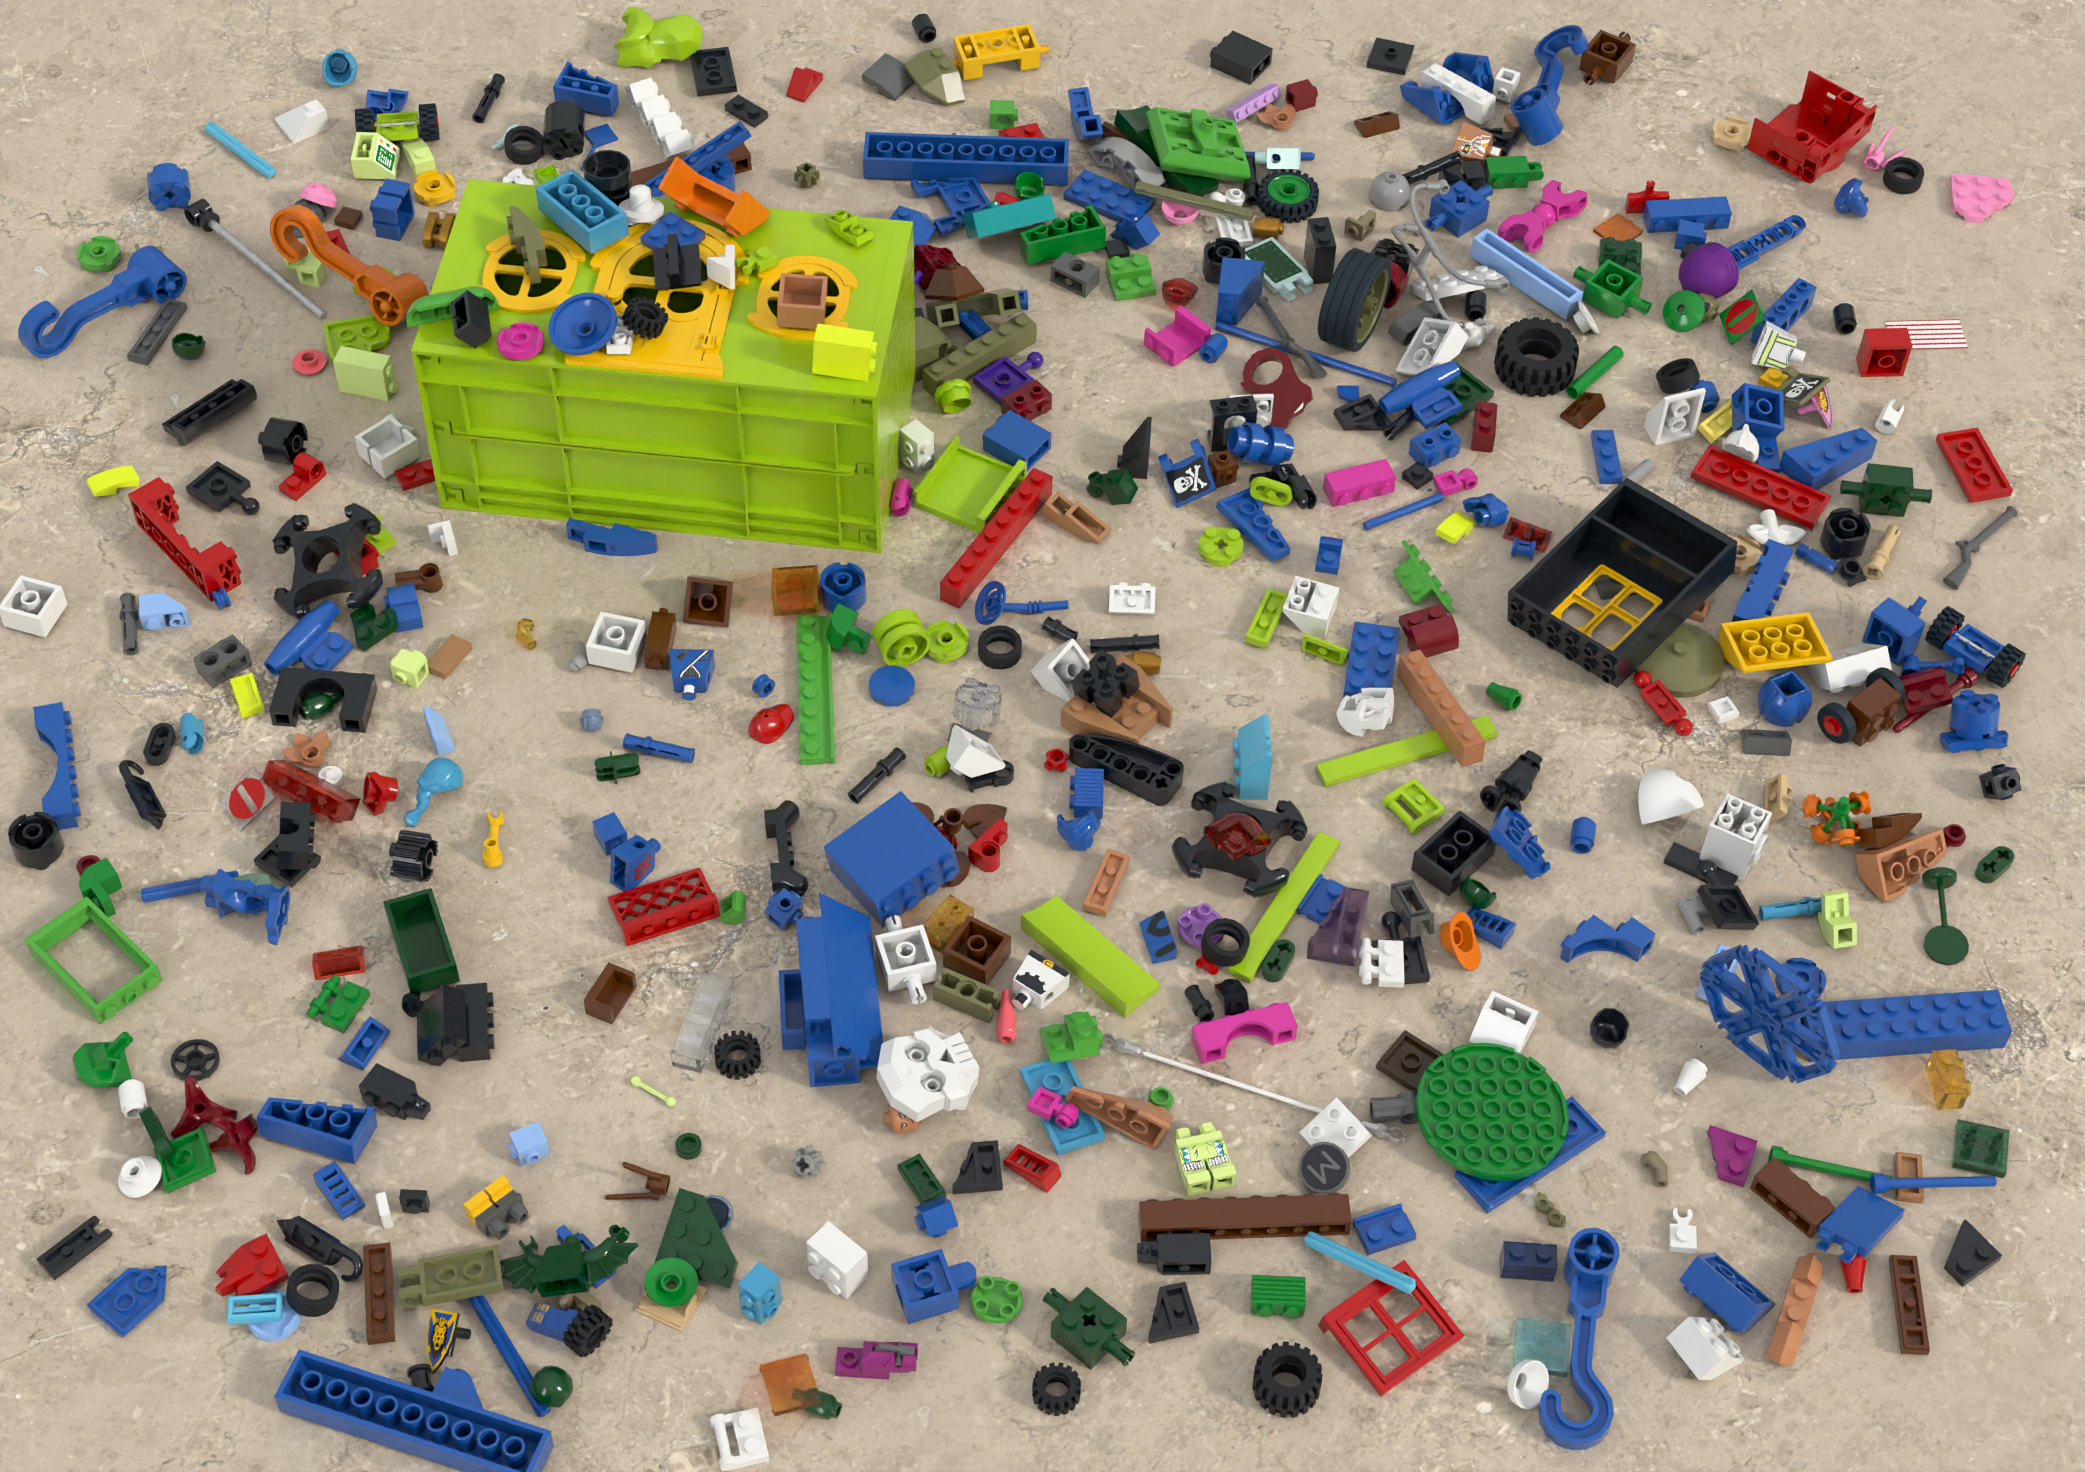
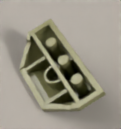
[904,48,965,106]

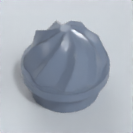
[580,708,604,732]

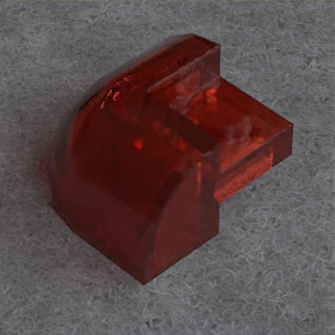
[1203,812,1271,860]

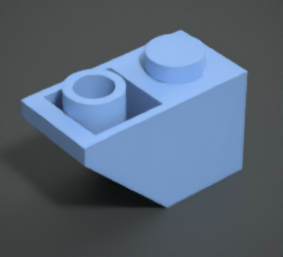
[139,592,190,631]

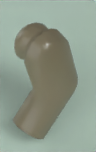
[1641,1151,1668,1187]

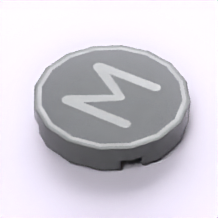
[1298,1142,1350,1194]

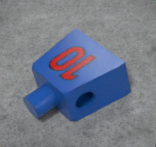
[610,835,661,892]

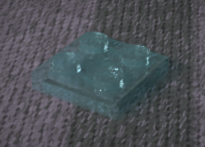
[1513,1317,1571,1377]

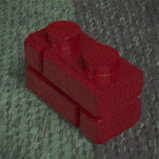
[1471,401,1498,453]

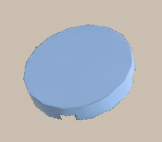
[248,1290,301,1342]

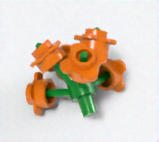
[1802,791,1872,848]

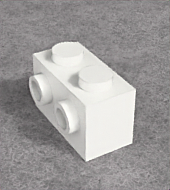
[900,419,934,474]

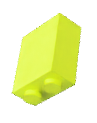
[812,324,878,382]

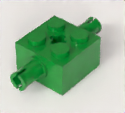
[1573,259,1652,319]

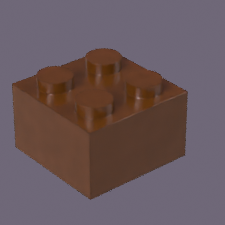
[943,915,1011,985]

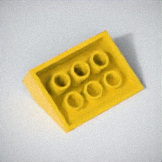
[1718,612,1833,673]

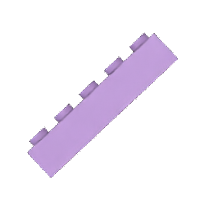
[1225,83,1281,123]

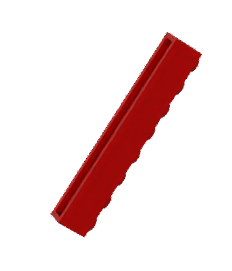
[940,468,1053,609]

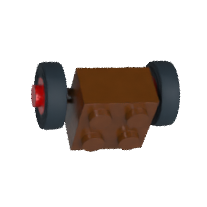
[1817,667,1905,747]

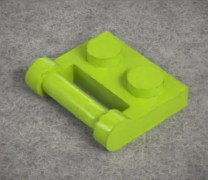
[1381,778,1446,835]

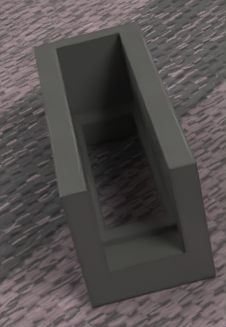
[1390,879,1434,939]

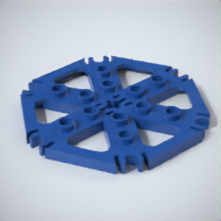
[1700,944,1840,1084]

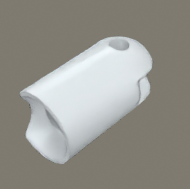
[1875,399,1904,434]

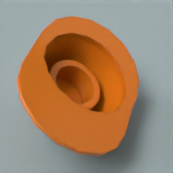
[1440,912,1481,970]

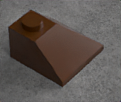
[925,262,984,301]
[683,575,733,627]

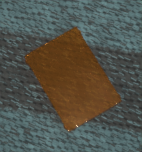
[759,1353,822,1416]

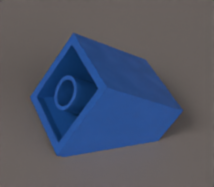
[1216,257,1265,325]

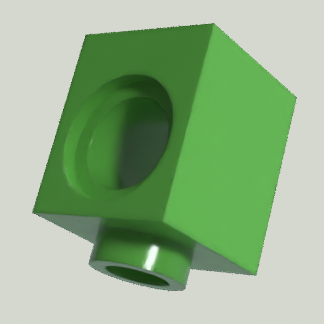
[990,100,1018,129]

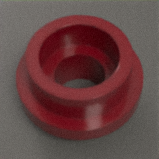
[1943,824,1966,847]

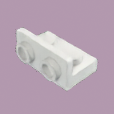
[1109,582,1155,615]

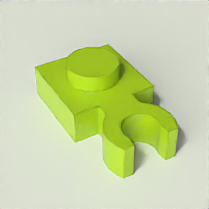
[736,245,779,276]

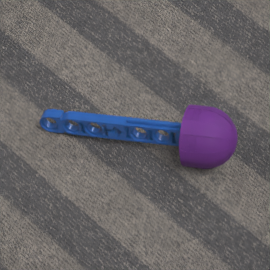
[1678,215,1806,299]

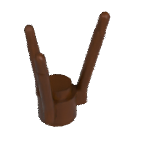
[605,1162,671,1200]

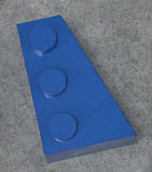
[553,61,619,117]

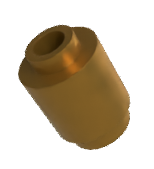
[1253,217,1284,239]
[1128,650,1161,676]

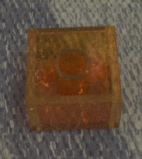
[771,565,820,617]

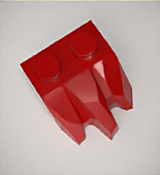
[215,1233,289,1305]

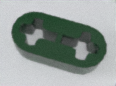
[1975,846,2014,884]
[1262,939,1295,983]

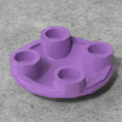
[1177,903,1225,948]

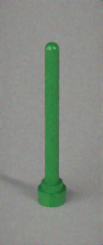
[1768,1145,1893,1182]

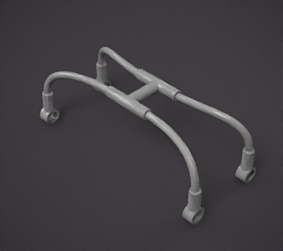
[1391,179,1510,329]

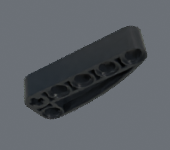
[1069,734,1184,806]

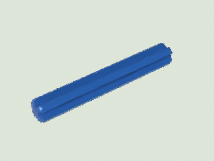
[141,870,239,903]

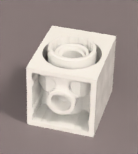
[1699,793,1772,881]

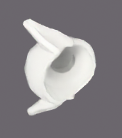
[1722,424,1759,463]

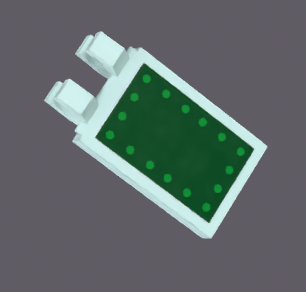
[1245,237,1313,302]

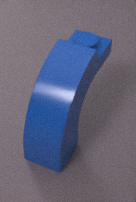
[1068,87,1103,141]

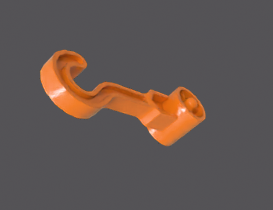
[270,205,429,326]

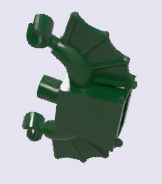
[500,1225,639,1297]

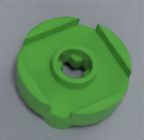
[77,236,121,272]

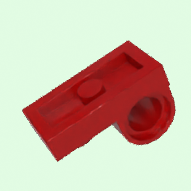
[278,452,327,501]
[968,818,1008,873]

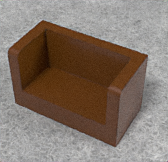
[584,962,637,1024]

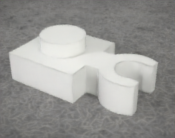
[1668,1208,1697,1254]

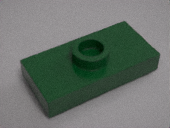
[897,1153,946,1204]

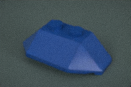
[890,205,937,248]

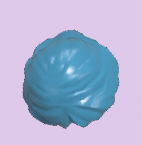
[404,757,463,827]

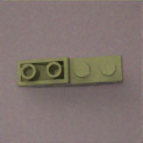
[506,206,548,284]

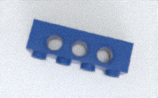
[1751,278,1817,345]

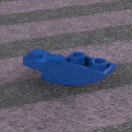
[566,518,658,556]

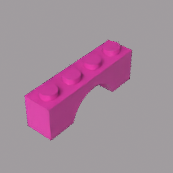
[1191,1002,1298,1064]

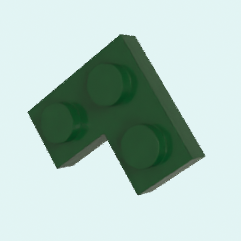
[350,603,399,652]

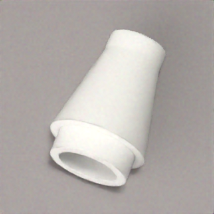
[1673,1058,1708,1097]

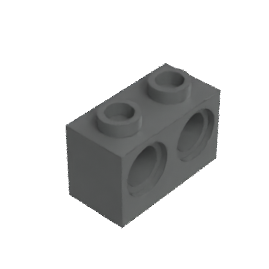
[193,634,252,688]

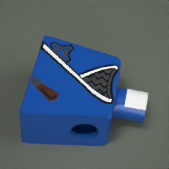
[669,649,715,701]

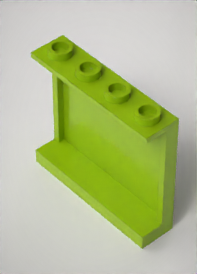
[913,435,1027,533]

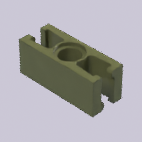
[933,968,1001,1023]

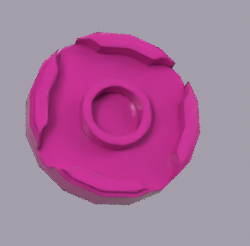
[497,322,544,360]

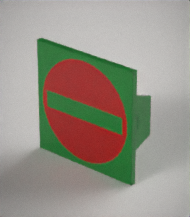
[1719,289,1766,345]

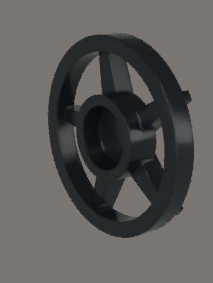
[171,1039,220,1081]

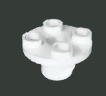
[618,185,664,225]

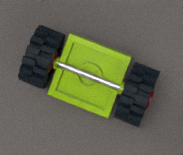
[355,103,440,142]

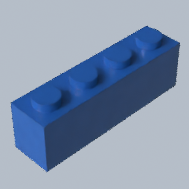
[1643,196,1732,233]

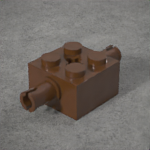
[1579,30,1636,85]

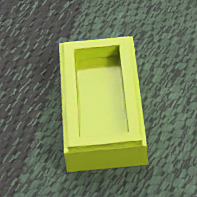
[229,673,265,718]

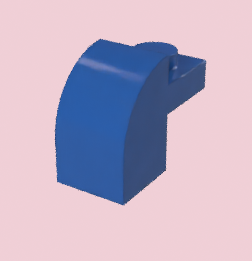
[1315,536,1343,575]

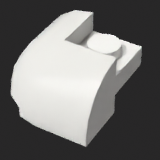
[1336,688,1394,737]

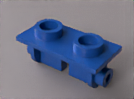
[958,309,992,340]

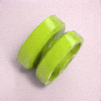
[872,609,931,667]

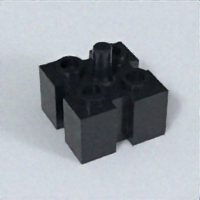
[1071,649,1140,718]

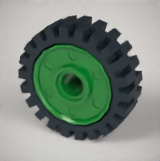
[1258,169,1319,224]

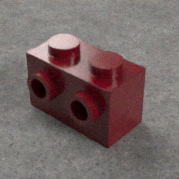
[1002,379,1052,421]

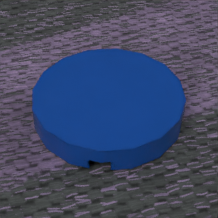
[869,666,915,706]
[1775,958,1826,1000]

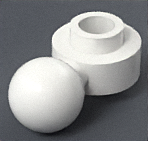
[1209,188,1245,207]

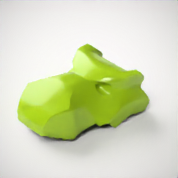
[614,7,704,68]

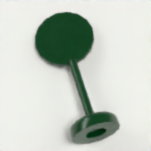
[1922,867,1969,966]

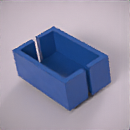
[779,969,807,1050]

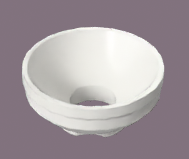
[1506,1359,1549,1409]

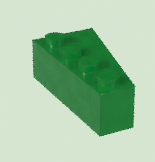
[1020,204,1106,265]

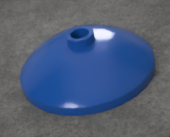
[548,293,617,356]

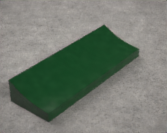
[1114,105,1219,197]

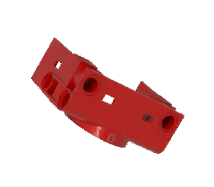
[1747,70,1877,184]

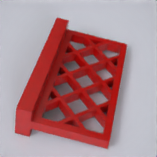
[607,867,720,946]

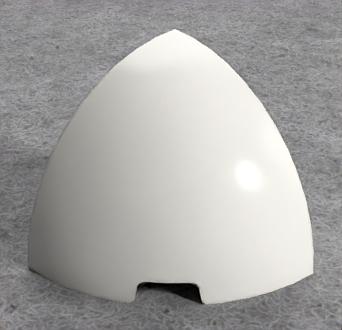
[1638,769,1704,825]

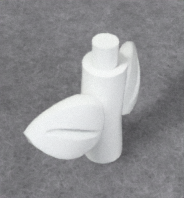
[1746,509,1806,545]

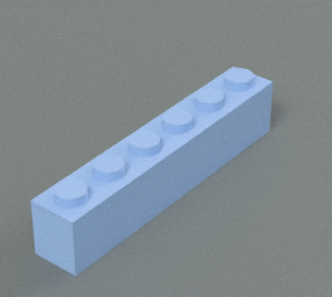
[1470,229,1583,320]

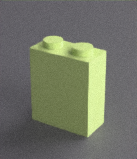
[333,346,397,401]

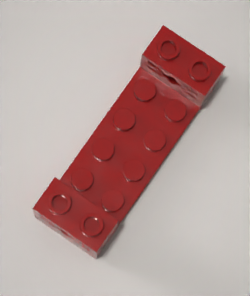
[128,477,242,602]

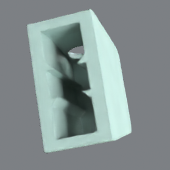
[1255,146,1301,169]

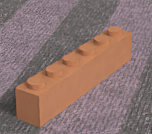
[1397,650,1486,767]

